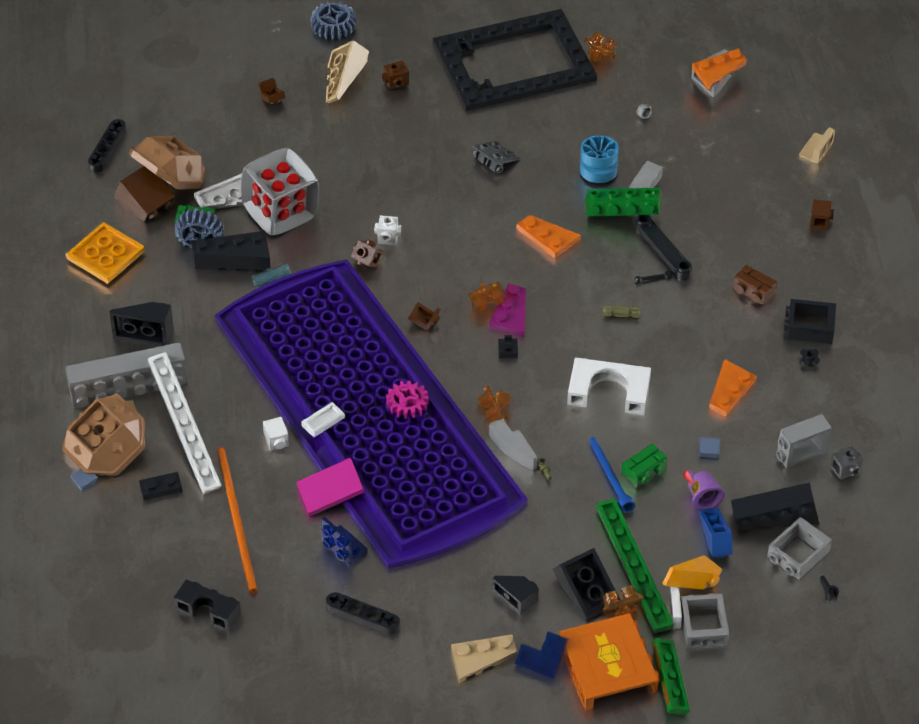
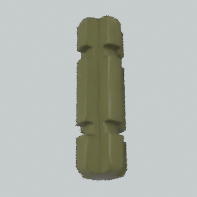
[603,305,640,318]

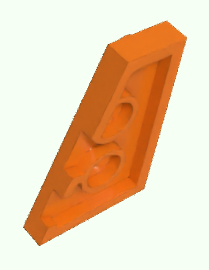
[692,49,747,90]
[517,215,581,258]
[709,359,757,417]

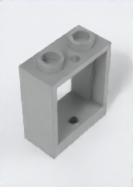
[776,414,832,468]
[767,517,832,580]
[680,593,729,649]

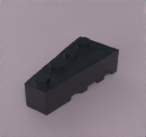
[191,231,271,273]
[731,482,820,531]

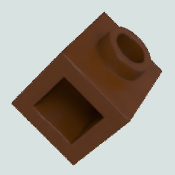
[810,199,834,230]

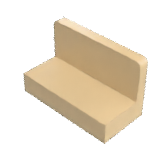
[799,127,835,164]

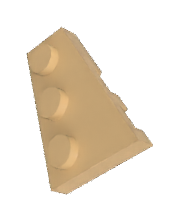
[451,634,517,683]

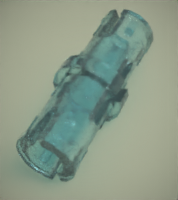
[252,263,291,287]

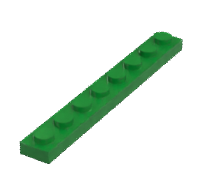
[596,498,674,634]

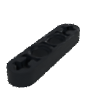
[88,119,126,172]
[326,592,401,635]

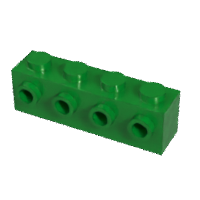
[585,187,662,216]

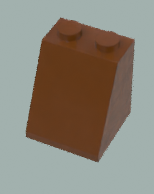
[114,166,175,222]

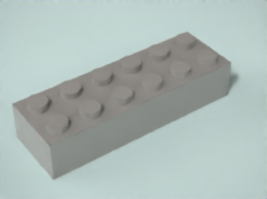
[65,342,188,408]

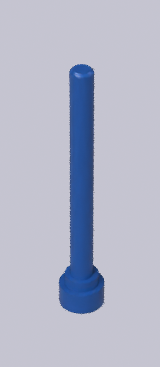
[589,437,635,513]

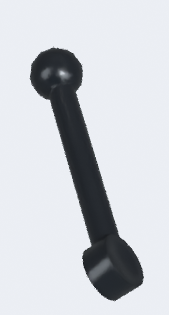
[634,271,672,283]

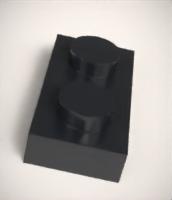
[139,472,183,500]

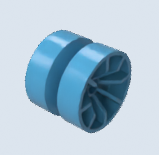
[580,135,619,183]

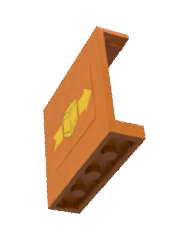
[558,613,660,711]

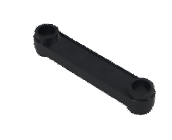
[635,215,692,281]

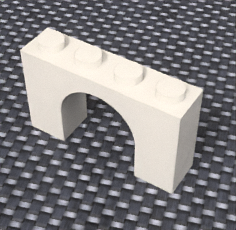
[567,358,651,415]

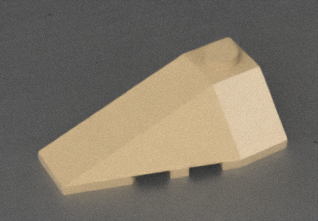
[326,40,369,104]

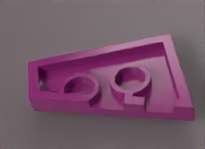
[489,283,526,337]

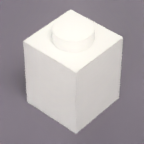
[263,416,289,451]

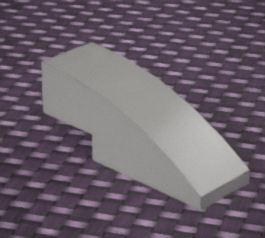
[629,160,663,188]
[489,419,537,471]

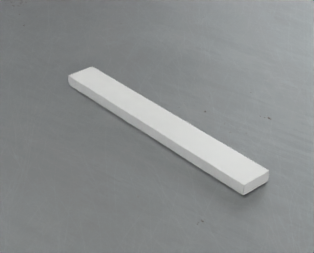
[148,352,222,495]

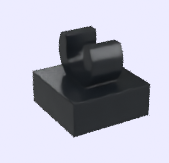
[498,335,518,358]

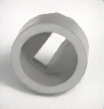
[636,104,652,119]

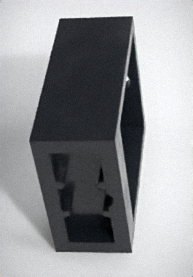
[784,299,836,344]

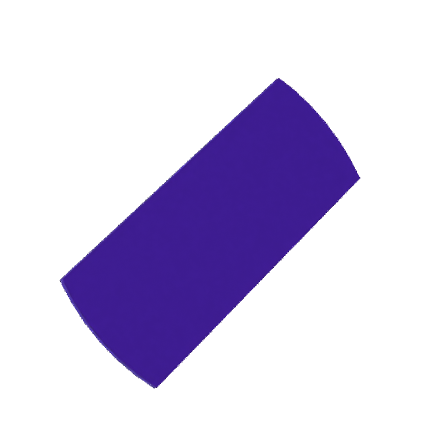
[215,260,528,569]

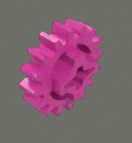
[386,380,429,419]

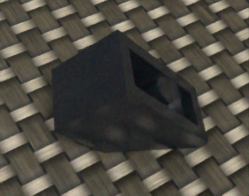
[492,575,539,614]

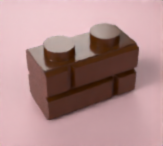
[733,265,778,306]

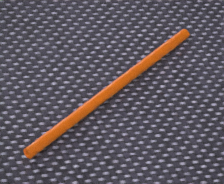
[217,447,257,593]

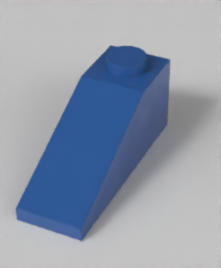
[699,508,732,558]

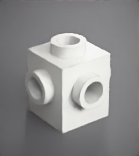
[374,215,401,245]

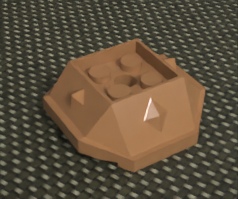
[128,136,205,189]
[62,394,145,476]

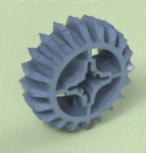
[310,1,357,40]
[175,208,225,248]

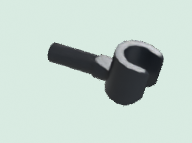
[820,575,839,600]

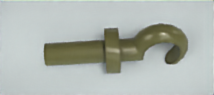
[537,458,552,480]

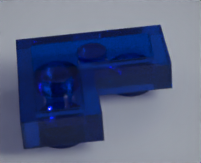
[514,631,569,679]

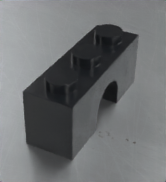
[173,579,241,632]

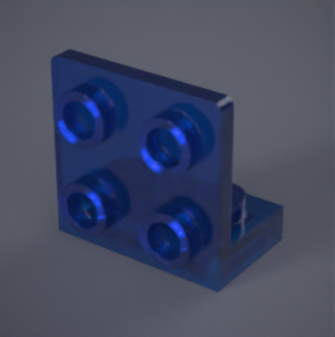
[321,517,368,566]

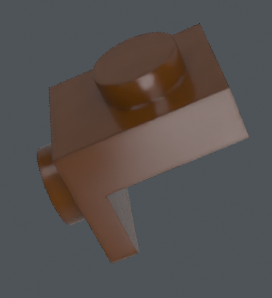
[258,78,286,104]
[408,302,441,331]

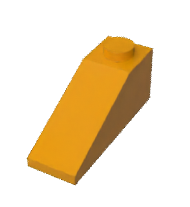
[662,555,723,590]

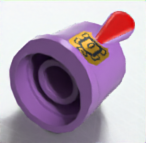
[683,470,725,510]

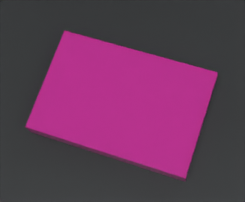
[296,458,365,516]

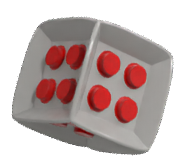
[241,148,319,235]

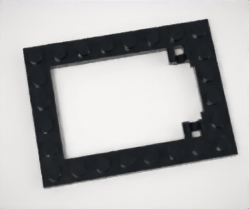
[433,9,597,111]

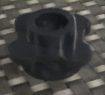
[800,349,820,367]

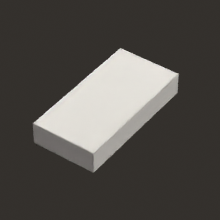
[301,402,345,437]
[670,586,682,629]

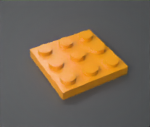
[66,222,145,284]

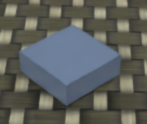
[699,437,720,458]
[70,469,99,490]

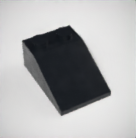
[109,302,174,346]
[553,548,622,621]

